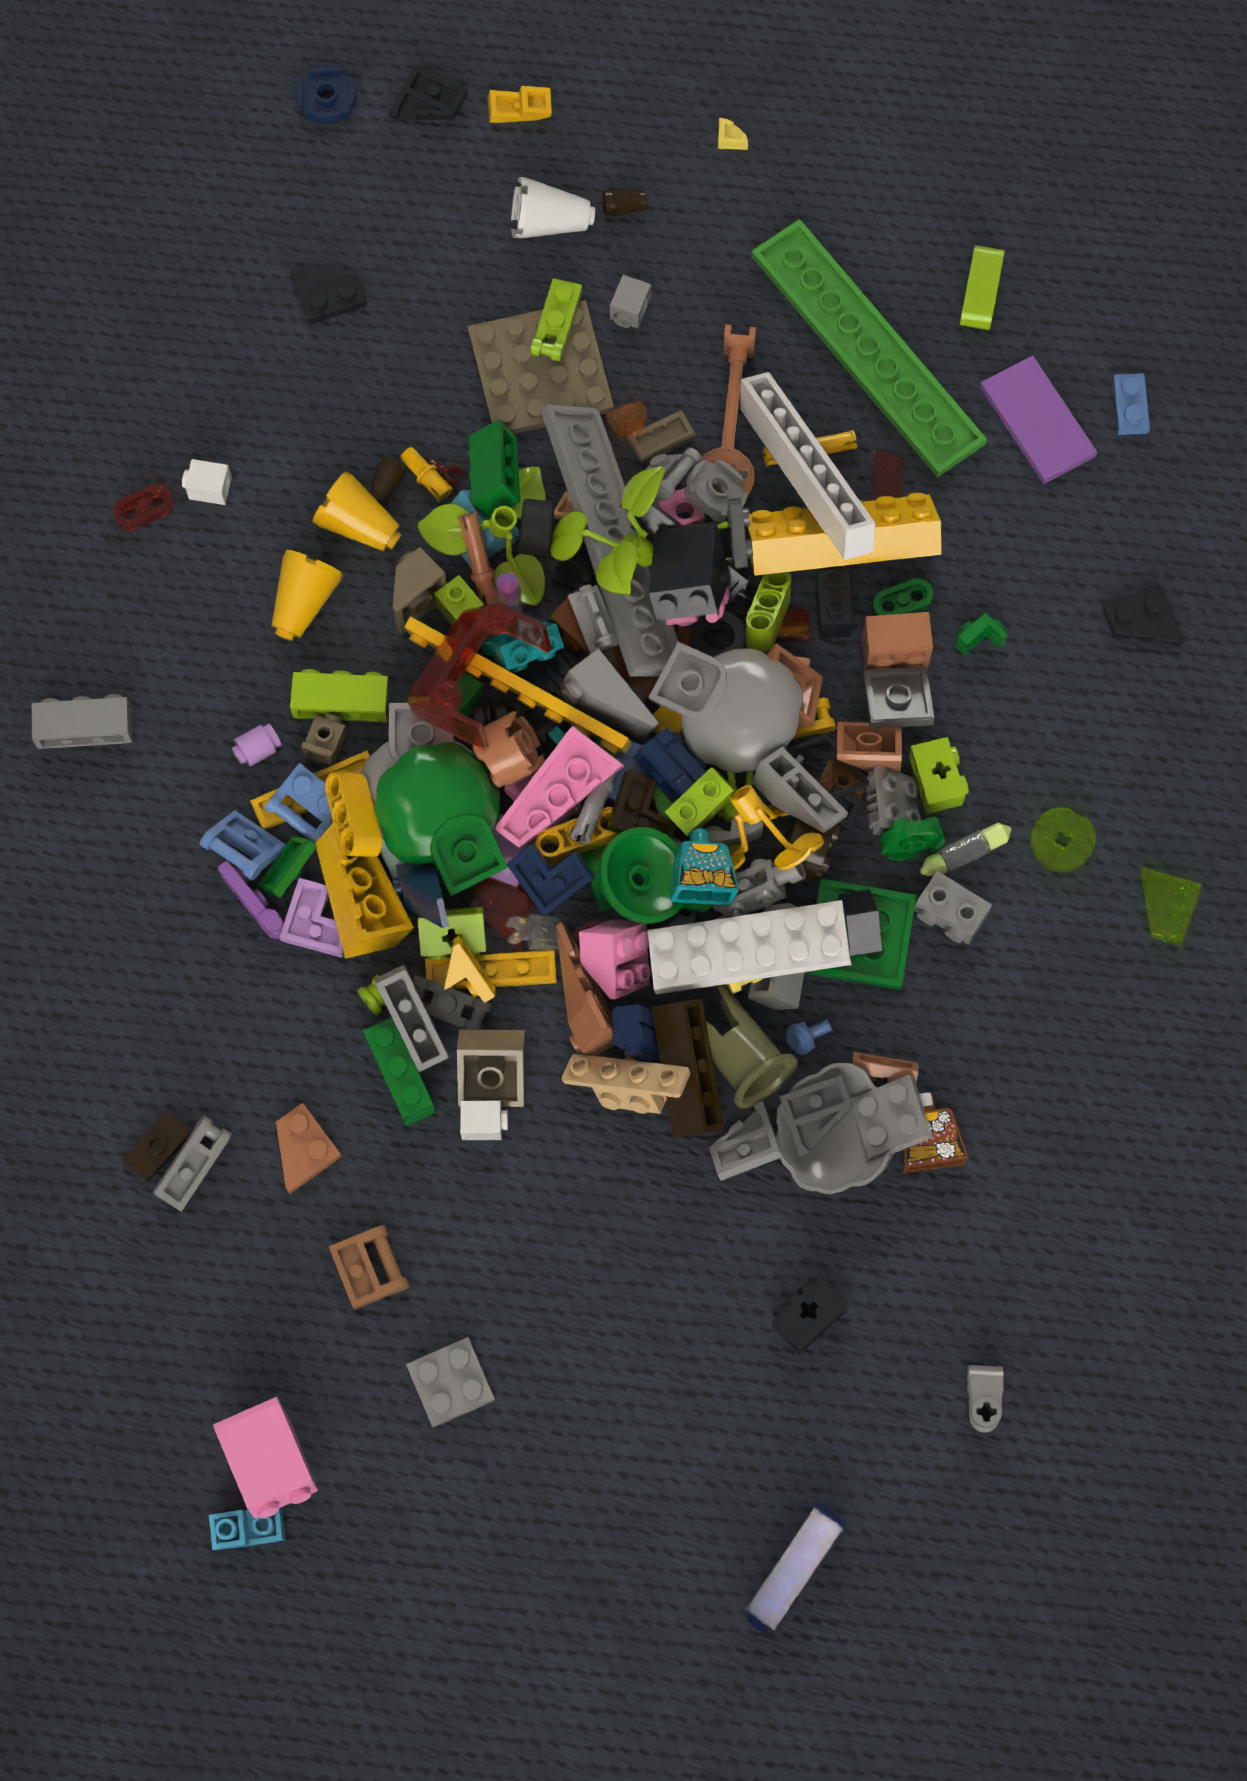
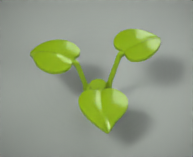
[550,466,665,595]
[418,467,545,606]

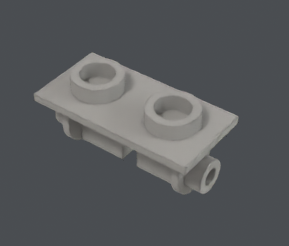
[568,585,619,654]

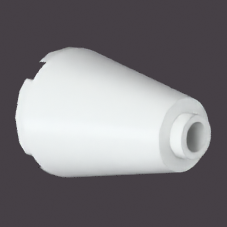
[511,177,595,239]

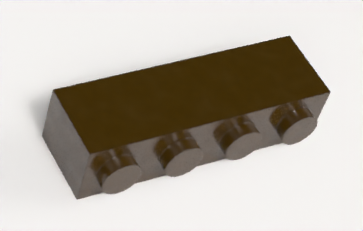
[651,999,724,1138]

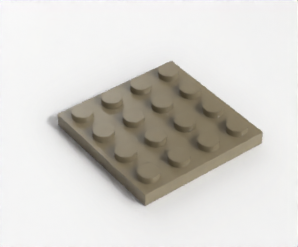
[468,300,614,434]

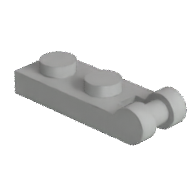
[152,1115,232,1212]

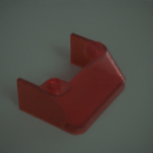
[407,603,551,751]

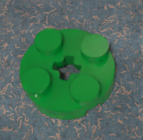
[879,817,945,861]

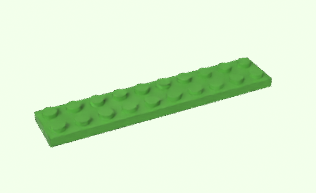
[751,219,987,478]

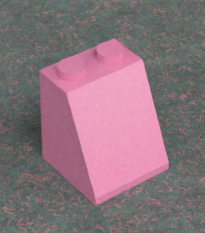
[213,1397,318,1519]

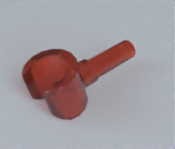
[424,456,463,487]

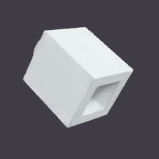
[182,459,232,505]
[460,1101,508,1140]

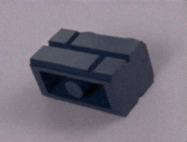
[633,727,706,803]
[612,1004,659,1063]

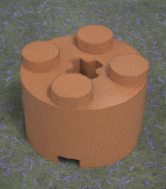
[473,711,545,787]

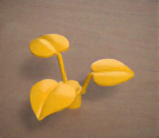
[728,785,824,871]

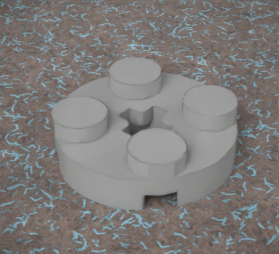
[684,460,747,522]

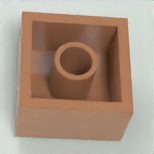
[861,612,933,670]

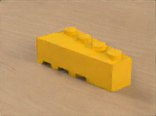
[315,823,414,959]

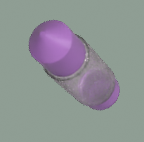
[496,572,523,623]

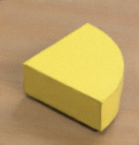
[718,118,748,150]

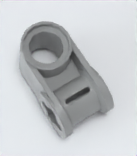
[967,1365,1003,1433]

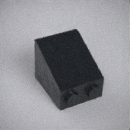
[649,522,731,621]

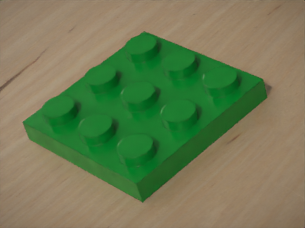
[805,878,916,990]

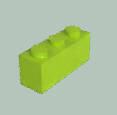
[290,669,390,722]

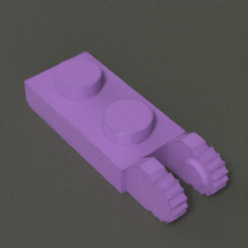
[218,860,283,940]

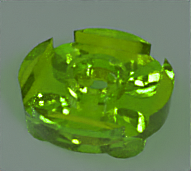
[1030,807,1096,872]

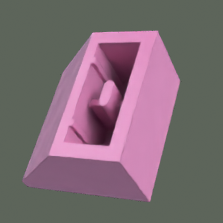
[579,919,651,999]

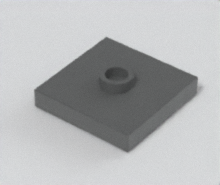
[862,667,935,729]

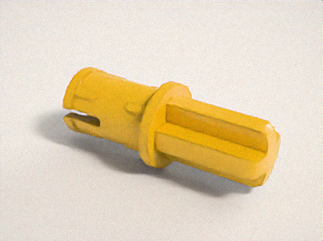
[400,447,453,502]

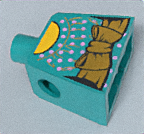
[670,828,739,906]

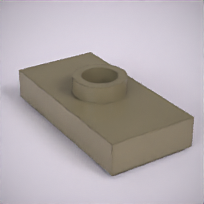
[627,410,696,465]

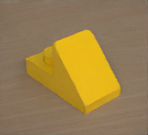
[444,935,496,1003]

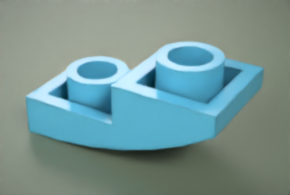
[209,1507,286,1550]

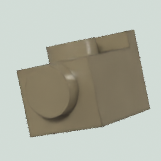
[301,714,347,766]

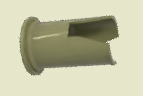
[706,984,798,1108]

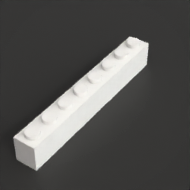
[740,372,875,560]

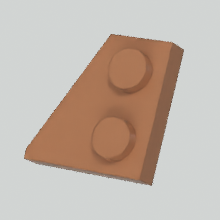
[276,1103,342,1194]

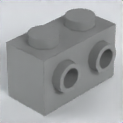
[914,871,992,945]

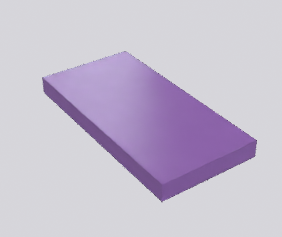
[980,355,1097,484]

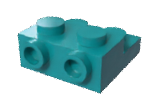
[479,620,564,673]

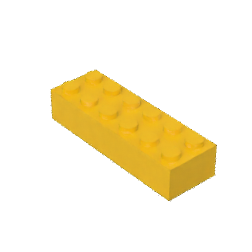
[745,493,941,576]

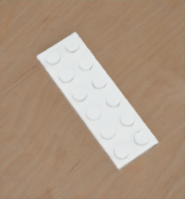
[648,900,851,995]

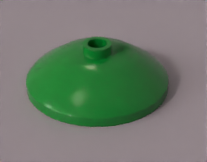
[599,827,684,924]

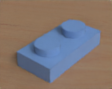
[1112,373,1150,435]

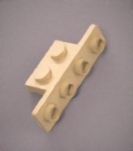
[562,1054,691,1114]

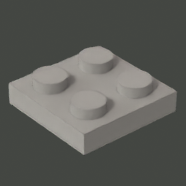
[406,1337,495,1428]

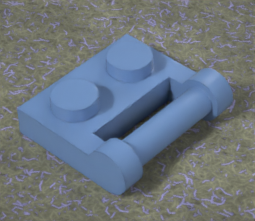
[264,763,333,844]
[200,810,286,880]

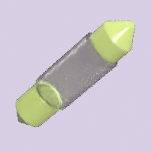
[920,822,1012,877]

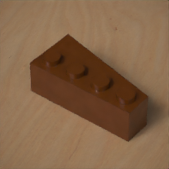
[546,589,659,703]

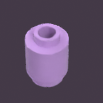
[232,724,282,767]

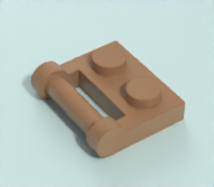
[329,1225,410,1310]

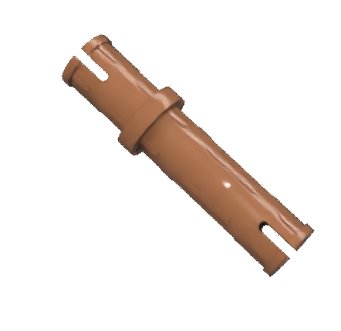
[458,512,500,607]

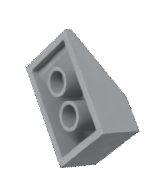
[560,649,659,741]

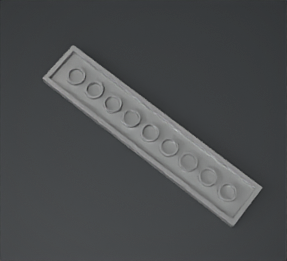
[541,404,678,677]

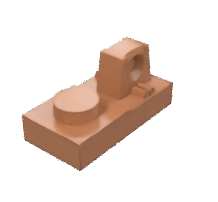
[852,1052,918,1083]

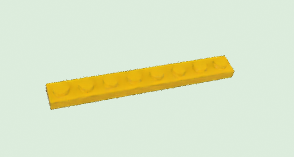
[404,616,632,755]

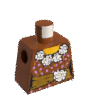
[902,1093,968,1173]

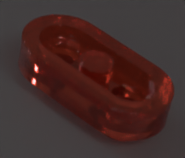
[113,484,174,530]

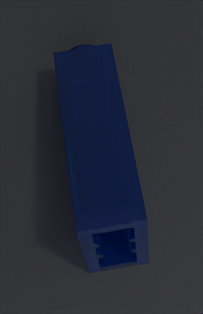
[745,1503,847,1633]

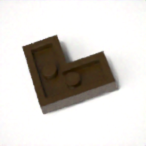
[606,769,676,839]

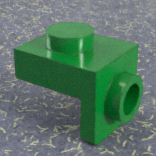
[955,613,1007,655]

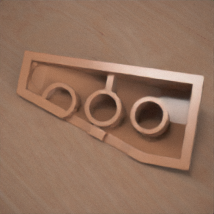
[556,922,615,1056]

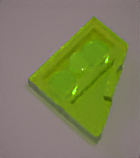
[1140,867,1202,946]

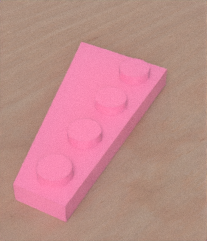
[494,726,624,849]

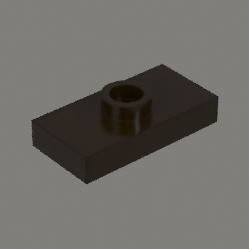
[122,1111,192,1183]

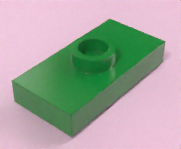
[257,836,317,898]

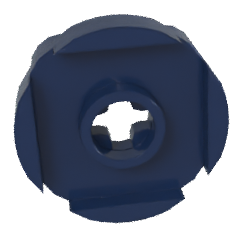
[296,65,357,124]

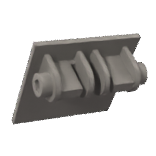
[866,765,921,835]

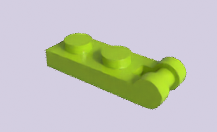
[530,278,582,362]

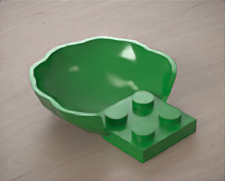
[374,742,508,896]

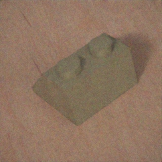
[393,547,447,635]
[457,1029,525,1107]

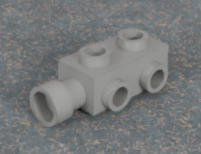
[713,859,806,918]

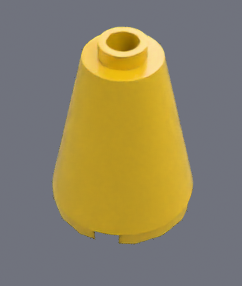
[312,471,402,551]
[271,549,343,641]

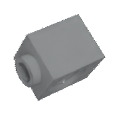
[610,275,651,328]

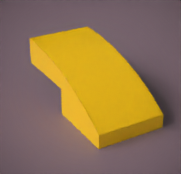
[488,86,552,123]

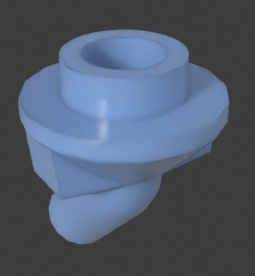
[787,1019,833,1055]

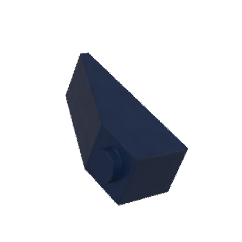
[392,863,449,928]

